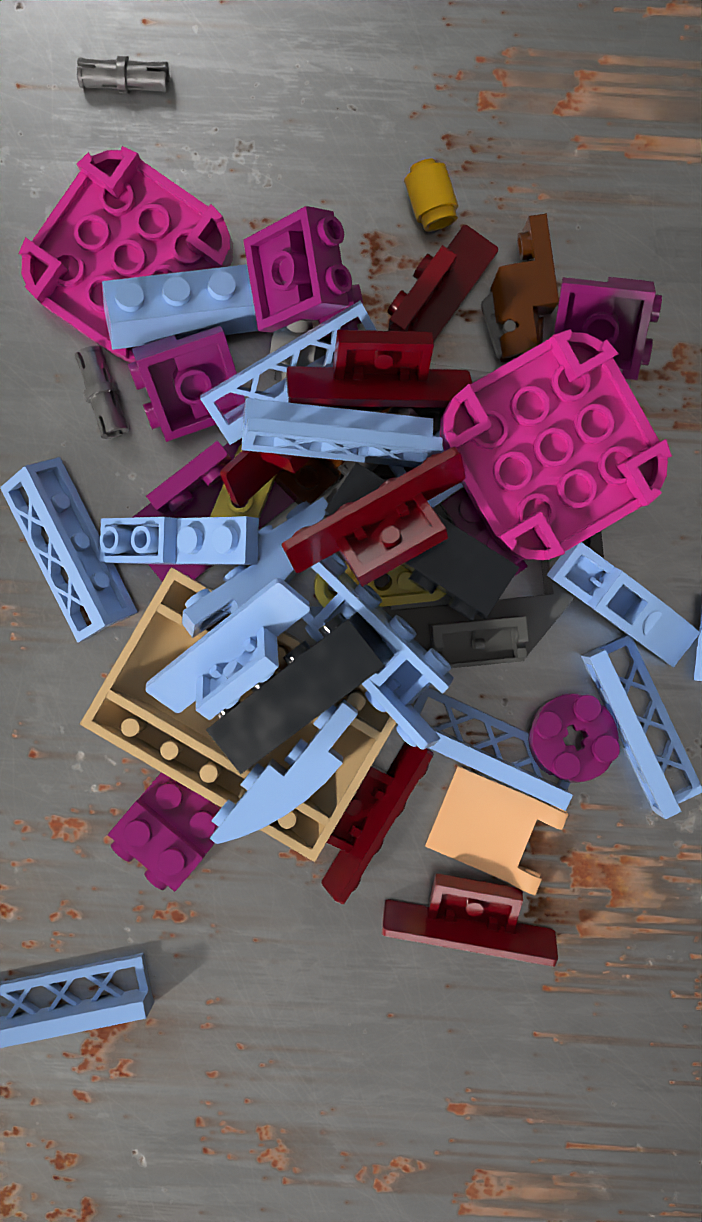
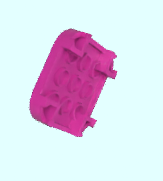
[19,146,233,363]
[440,329,672,561]

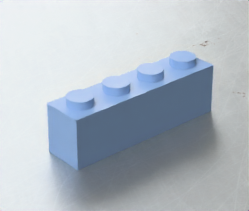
[102,264,258,350]

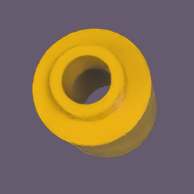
[404,158,459,232]

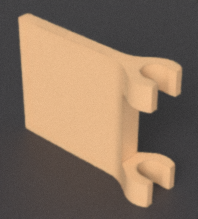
[425,766,569,896]

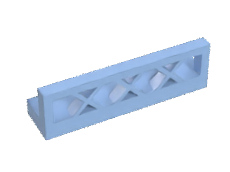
[200,301,377,445]
[241,398,443,468]
[0,457,138,642]
[581,634,702,819]
[413,687,573,811]
[0,953,154,1048]

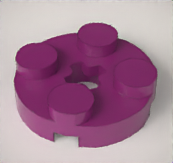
[528,694,620,783]

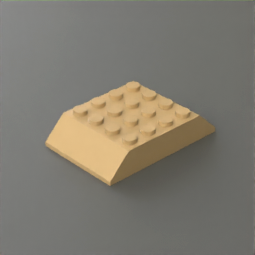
[80,567,396,862]

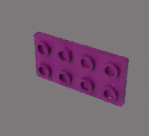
[132,438,295,582]

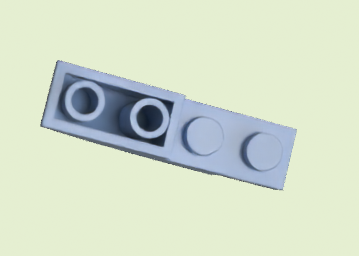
[182,497,328,638]
[100,516,259,566]
[547,542,700,668]
[210,699,358,844]

